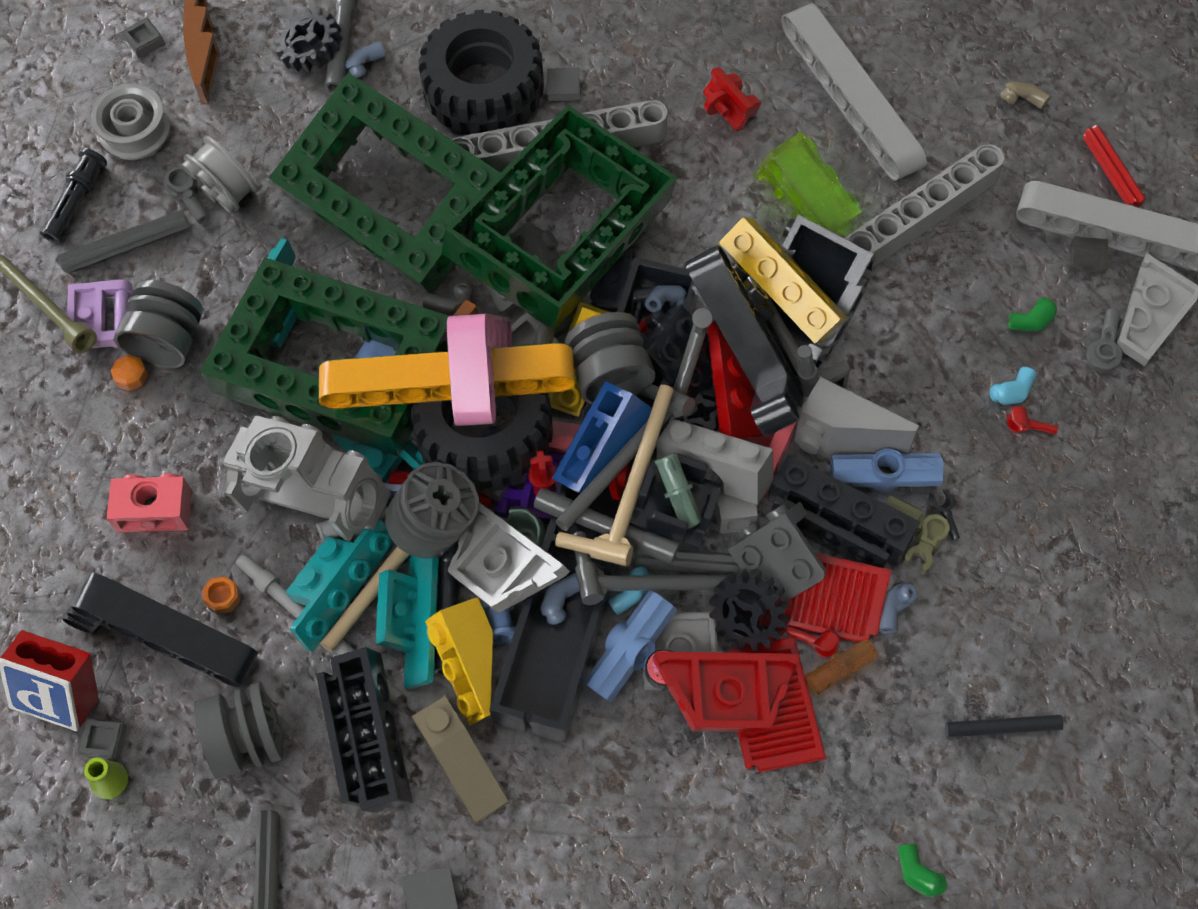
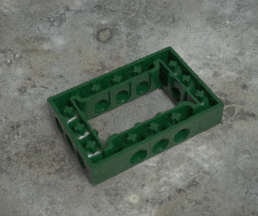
[269,73,500,293]
[442,105,678,331]
[200,257,448,457]

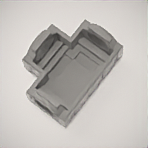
[223,415,391,541]

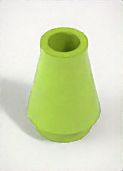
[84,757,128,799]

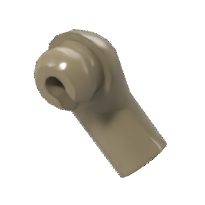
[1001,81,1051,110]

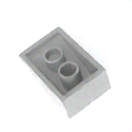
[794,377,919,458]

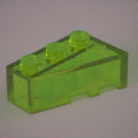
[752,131,861,233]

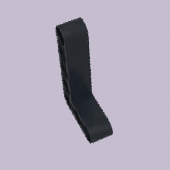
[685,244,804,437]
[61,572,258,688]

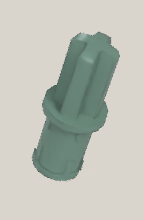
[654,453,701,529]

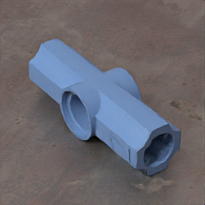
[830,448,944,492]
[583,590,677,703]

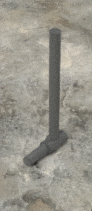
[730,255,819,397]
[650,308,713,463]
[556,384,695,531]
[572,531,727,605]

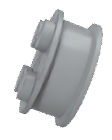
[91,84,170,160]
[182,136,259,212]

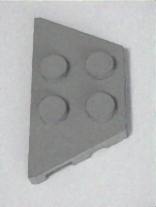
[448,503,570,613]

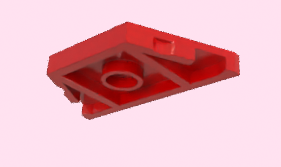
[707,320,764,441]
[653,652,799,732]

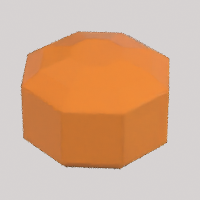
[110,354,148,391]
[202,576,241,615]

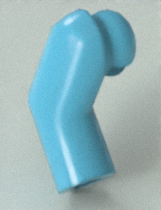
[989,367,1037,405]
[608,566,653,615]

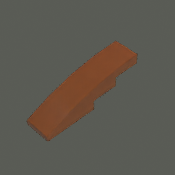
[183,0,220,104]

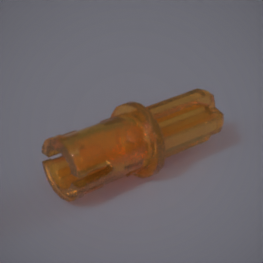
[805,640,878,696]

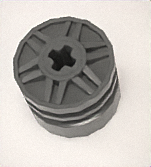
[113,280,204,368]
[565,312,655,404]
[385,462,479,559]
[194,681,283,780]

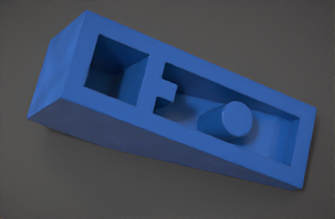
[552,381,652,494]

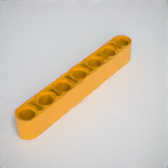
[319,344,575,409]

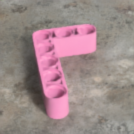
[447,313,512,426]

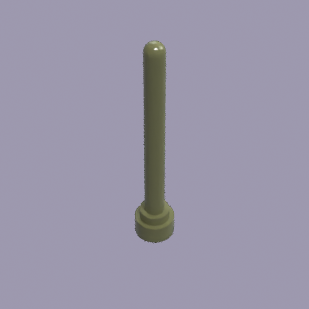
[0,255,97,353]

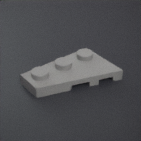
[1116,252,1198,366]

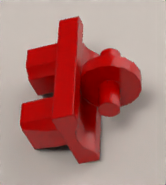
[702,67,761,132]

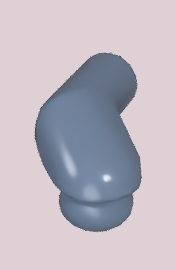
[345,42,385,78]
[541,573,580,625]
[878,583,918,634]

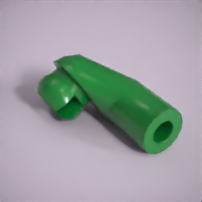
[1008,298,1057,332]
[898,844,947,897]

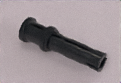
[39,148,107,244]

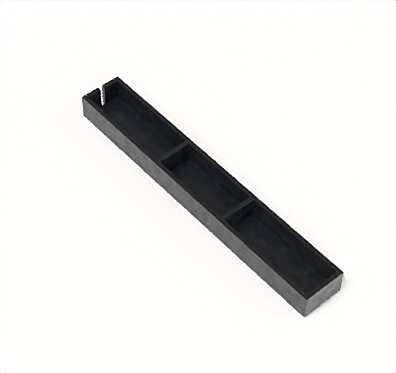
[489,257,698,743]

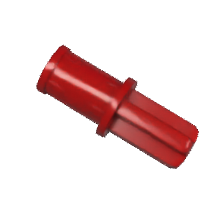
[528,451,557,496]

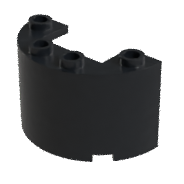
[765,214,876,376]

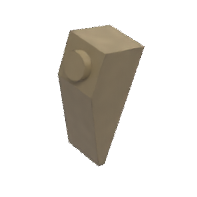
[412,696,509,824]

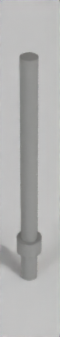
[236,553,404,705]

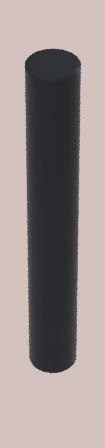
[945,714,1064,738]

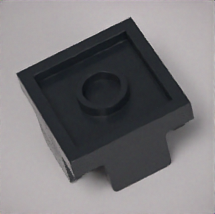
[629,454,721,553]

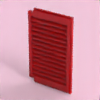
[769,553,892,645]
[729,637,826,773]

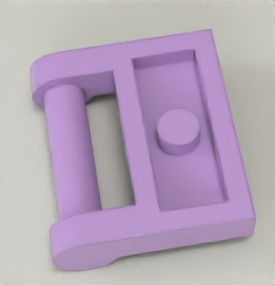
[66,280,132,351]

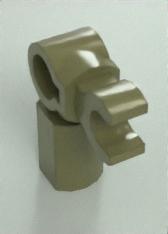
[885,494,950,575]

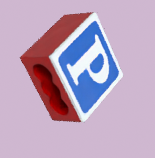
[0,630,99,731]

